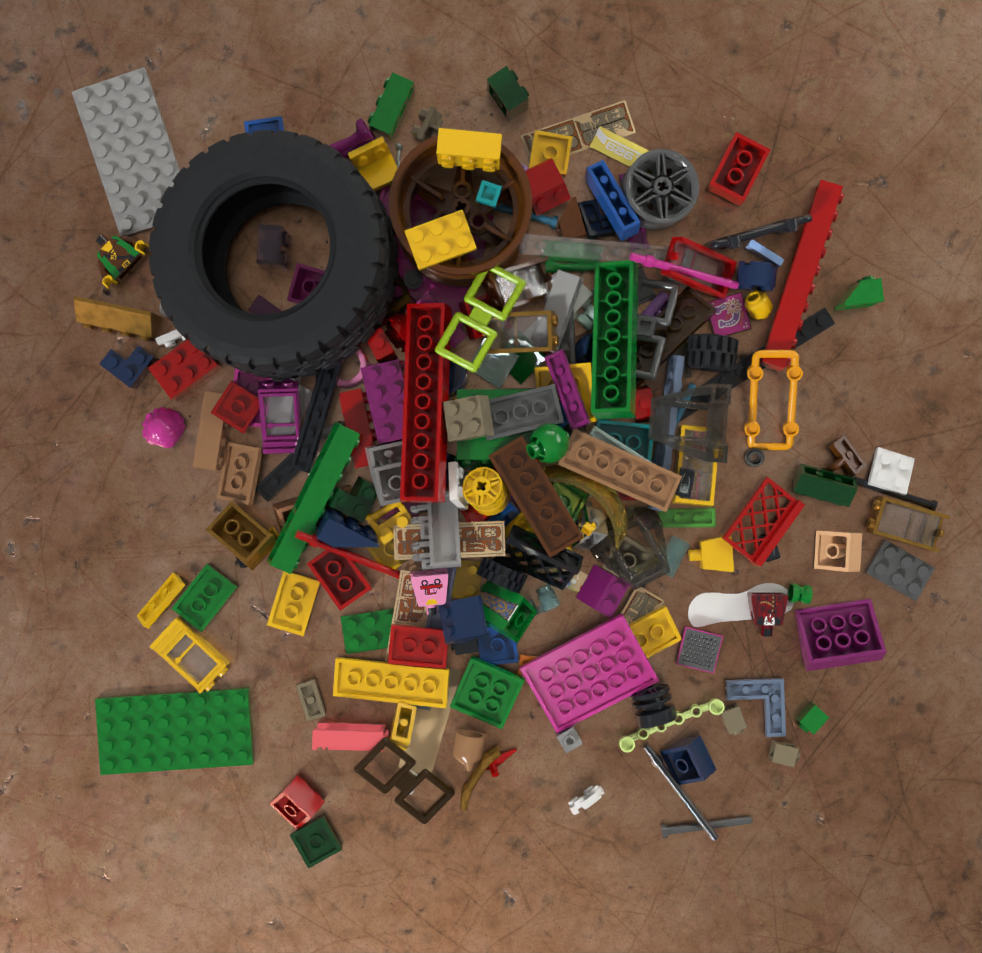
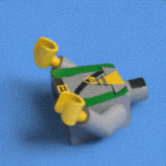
[566,501,608,550]

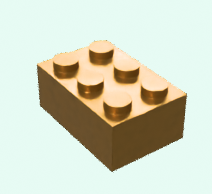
[205,501,276,571]

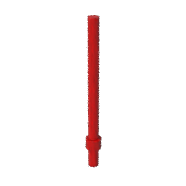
[295,530,400,579]

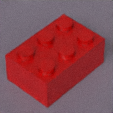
[706,132,771,206]
[148,340,222,401]
[307,547,374,611]

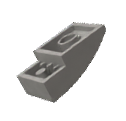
[365,439,402,506]

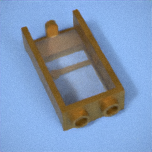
[482,310,559,354]
[867,496,950,553]

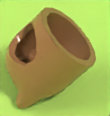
[453,729,486,772]

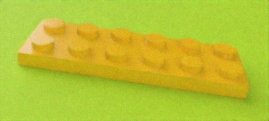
[333,657,450,708]

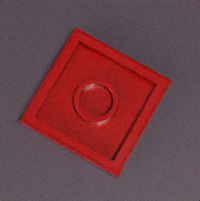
[210,380,260,434]

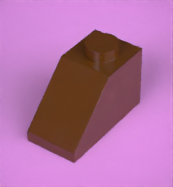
[556,196,586,242]

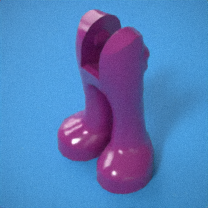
[329,118,376,159]

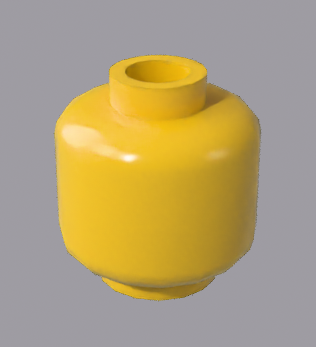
[744,291,773,320]

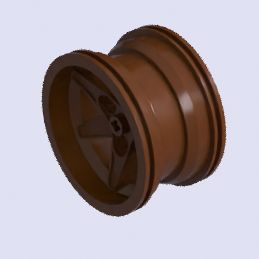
[389,135,532,288]

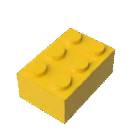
[436,128,502,172]

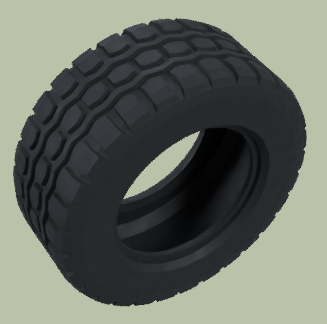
[149,130,399,379]

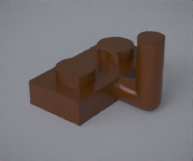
[822,434,867,477]

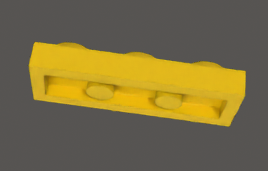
[136,572,185,629]

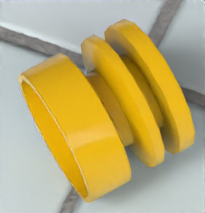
[462,467,510,516]

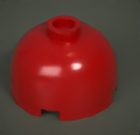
[382,313,407,352]

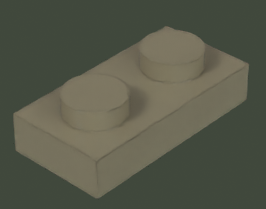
[296,678,326,722]

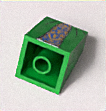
[477,580,538,644]

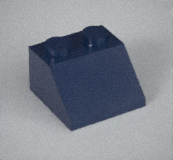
[439,595,488,644]
[660,735,717,785]

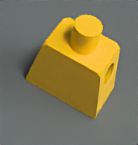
[688,535,734,572]

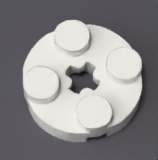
[568,785,605,815]

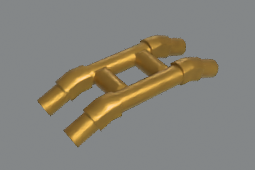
[460,745,501,810]

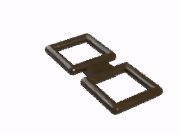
[354,737,455,824]

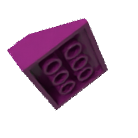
[795,599,887,671]

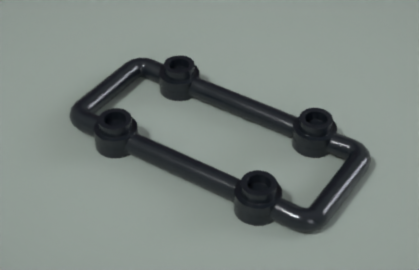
[704,214,813,250]

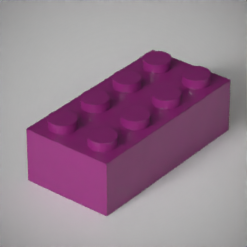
[361,359,404,444]

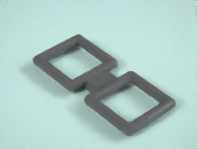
[636,278,680,381]

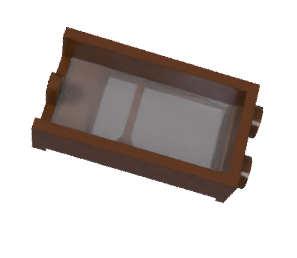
[483,256,553,312]

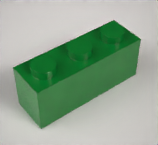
[368,72,415,140]

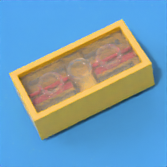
[672,425,720,507]

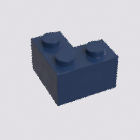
[100,345,159,389]

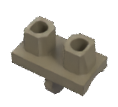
[411,106,443,143]

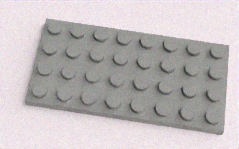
[72,67,180,236]

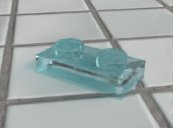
[655,535,690,578]

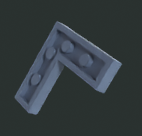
[725,678,786,737]

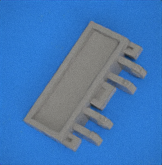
[410,491,462,570]

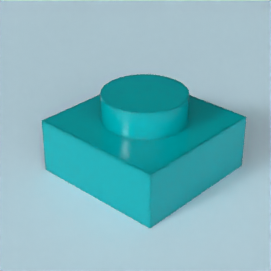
[476,180,502,208]

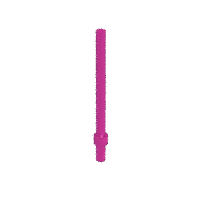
[629,252,739,289]

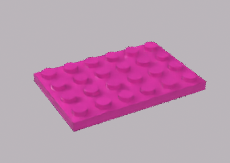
[520,614,659,733]

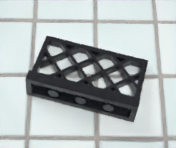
[494,525,584,590]

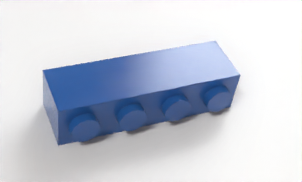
[585,160,641,241]

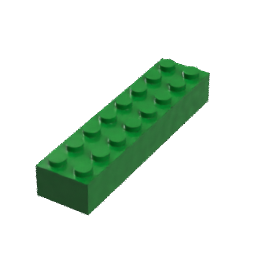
[591,260,638,419]

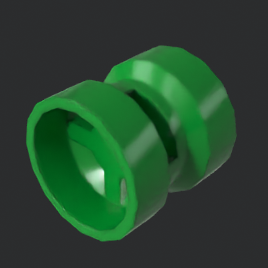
[788,583,813,604]

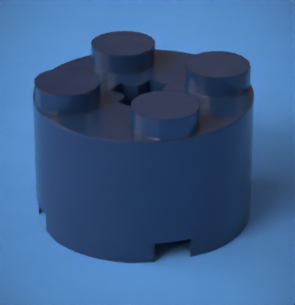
[737,261,778,292]

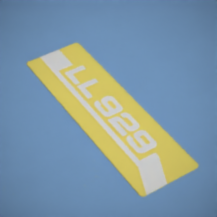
[590,126,652,175]

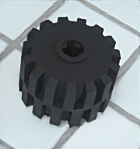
[685,334,739,372]

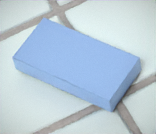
[744,240,784,268]

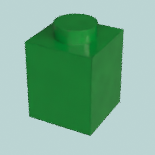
[796,701,829,734]

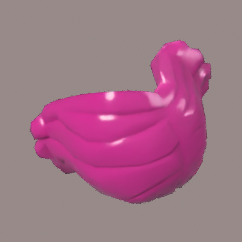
[142,407,186,448]

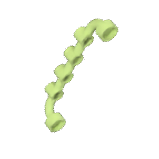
[619,698,725,752]

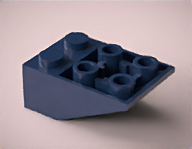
[315,507,380,547]

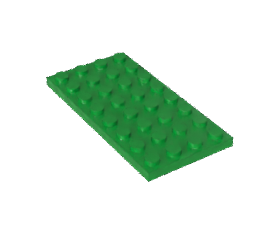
[95,687,254,775]

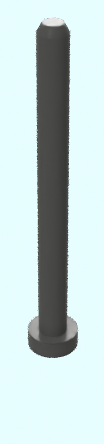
[661,816,753,839]

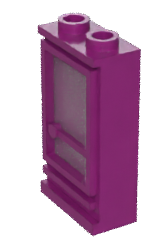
[258,379,302,454]

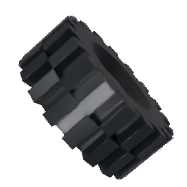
[476,557,528,594]

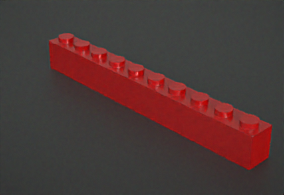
[759,179,844,372]

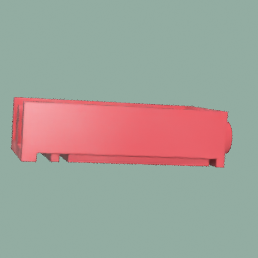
[312,722,390,752]

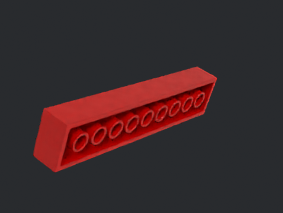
[400,303,452,503]

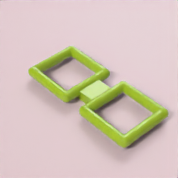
[435,266,526,373]

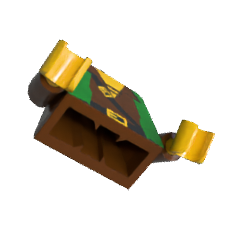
[95,234,149,290]

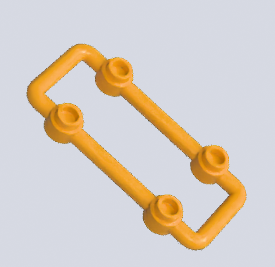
[744,350,803,450]

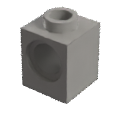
[555,726,583,753]

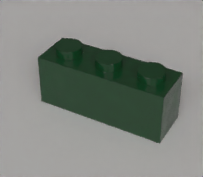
[793,463,858,507]

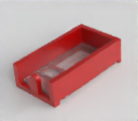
[660,236,737,298]

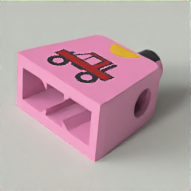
[410,568,448,615]

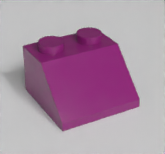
[576,564,630,618]

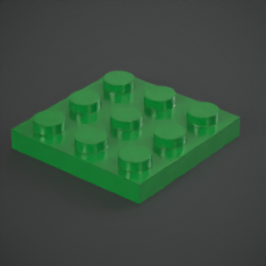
[450,656,525,729]

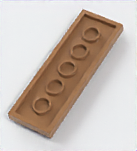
[558,429,682,512]

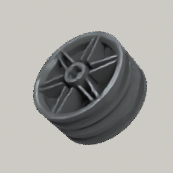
[620,149,699,230]

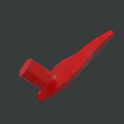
[486,748,517,777]

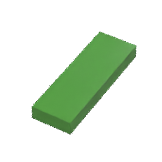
[657,508,716,528]

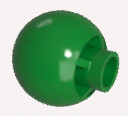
[526,423,570,463]

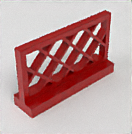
[722,477,805,567]

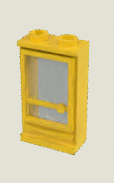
[149,616,230,694]

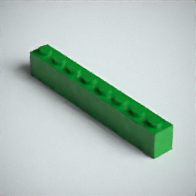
[267,422,360,574]

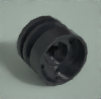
[630,684,677,728]

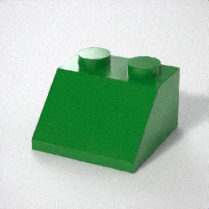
[834,276,884,311]

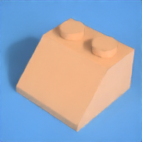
[814,530,862,572]

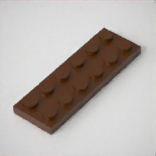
[488,436,584,557]

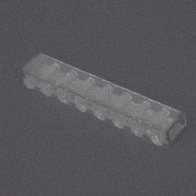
[518,234,669,265]

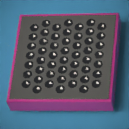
[676,626,723,674]

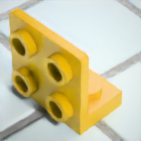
[348,136,398,191]

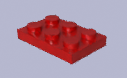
[388,624,448,669]

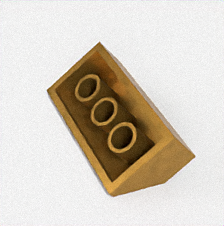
[74,296,161,341]

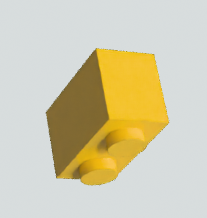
[389,703,417,750]

